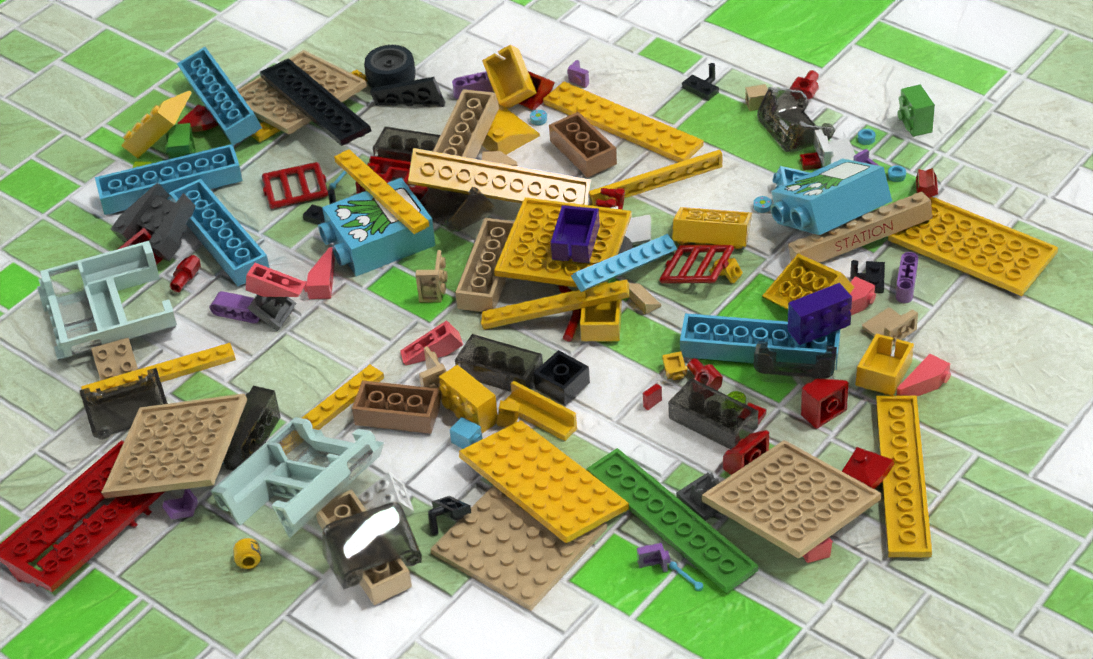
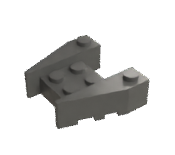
[111,183,195,261]

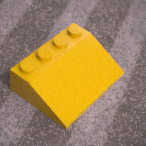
[122,91,192,158]
[482,103,540,155]
[672,207,752,249]
[762,253,855,310]

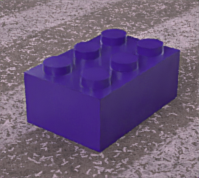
[551,205,600,263]
[788,283,852,345]

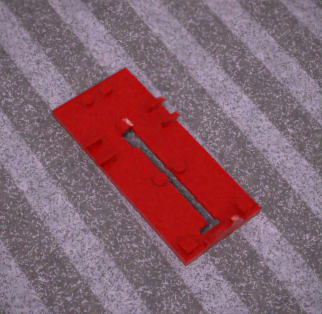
[0,440,166,593]

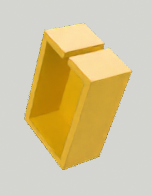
[482,44,536,109]
[580,299,622,341]
[855,333,914,396]
[439,364,498,433]

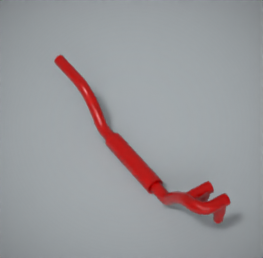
[558,188,625,342]

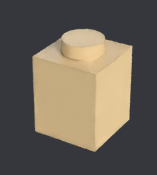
[745,84,772,111]

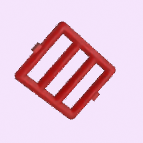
[262,162,328,209]
[659,245,734,284]

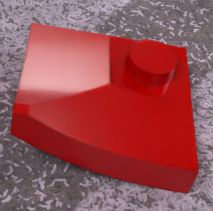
[177,104,218,132]
[842,447,894,489]

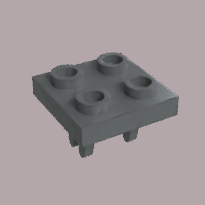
[247,294,297,331]
[676,472,720,521]

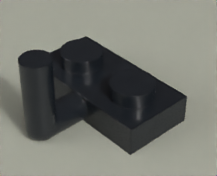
[682,63,719,101]
[303,189,336,225]
[850,260,885,293]
[428,496,471,535]

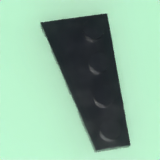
[370,77,445,107]

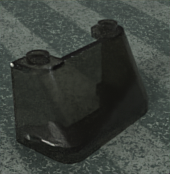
[757,87,836,152]
[419,186,496,232]
[753,341,837,385]
[79,368,168,440]
[322,502,422,590]

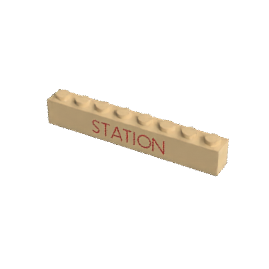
[788,192,933,263]

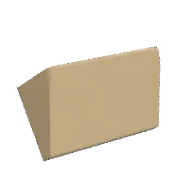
[629,283,661,314]

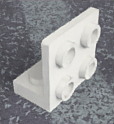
[814,129,856,167]
[612,206,651,245]
[358,473,414,523]

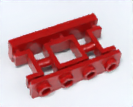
[355,156,428,207]

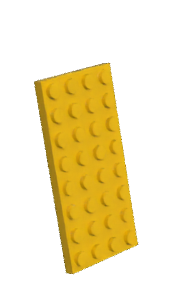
[888,197,1058,296]
[459,420,629,543]

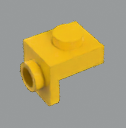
[709,258,743,284]
[662,351,688,380]
[496,399,520,428]

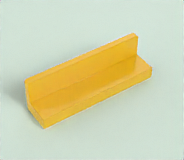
[504,381,577,441]

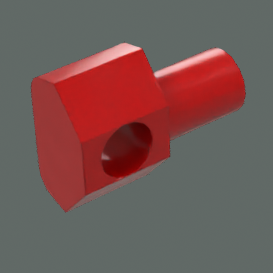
[788,70,819,101]
[170,255,201,292]
[687,358,723,399]

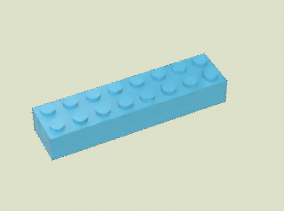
[177,47,262,146]
[95,144,243,215]
[169,179,269,286]
[680,313,841,370]

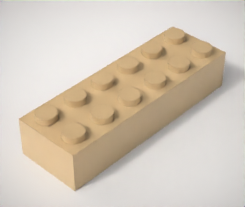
[433,89,499,159]
[455,218,515,312]
[316,489,412,605]

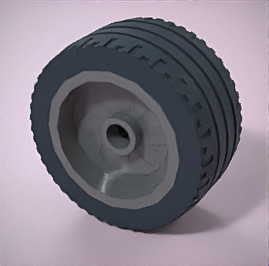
[364,44,416,88]

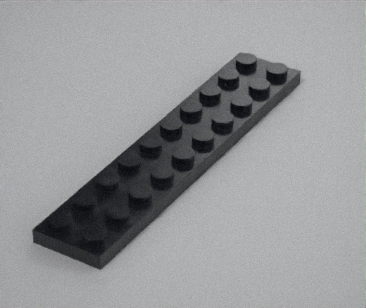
[260,58,371,146]

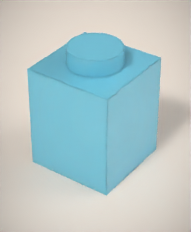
[450,417,482,449]

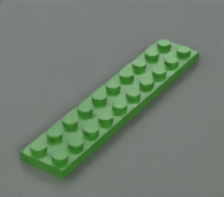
[586,448,758,593]

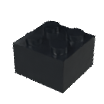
[533,350,590,406]

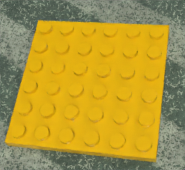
[494,197,632,287]

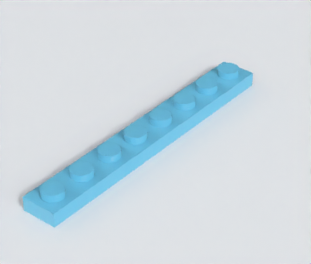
[571,234,677,292]

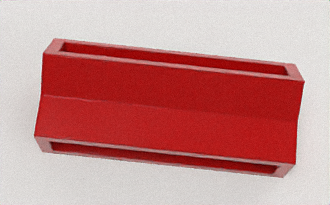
[916,168,938,198]

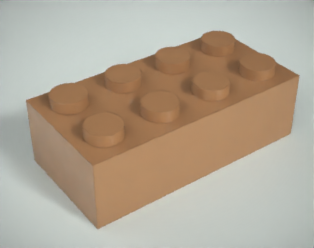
[549,112,617,178]
[352,380,441,434]

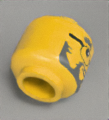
[233,538,261,569]

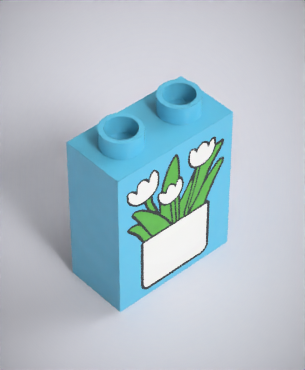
[770,158,892,235]
[318,177,436,276]

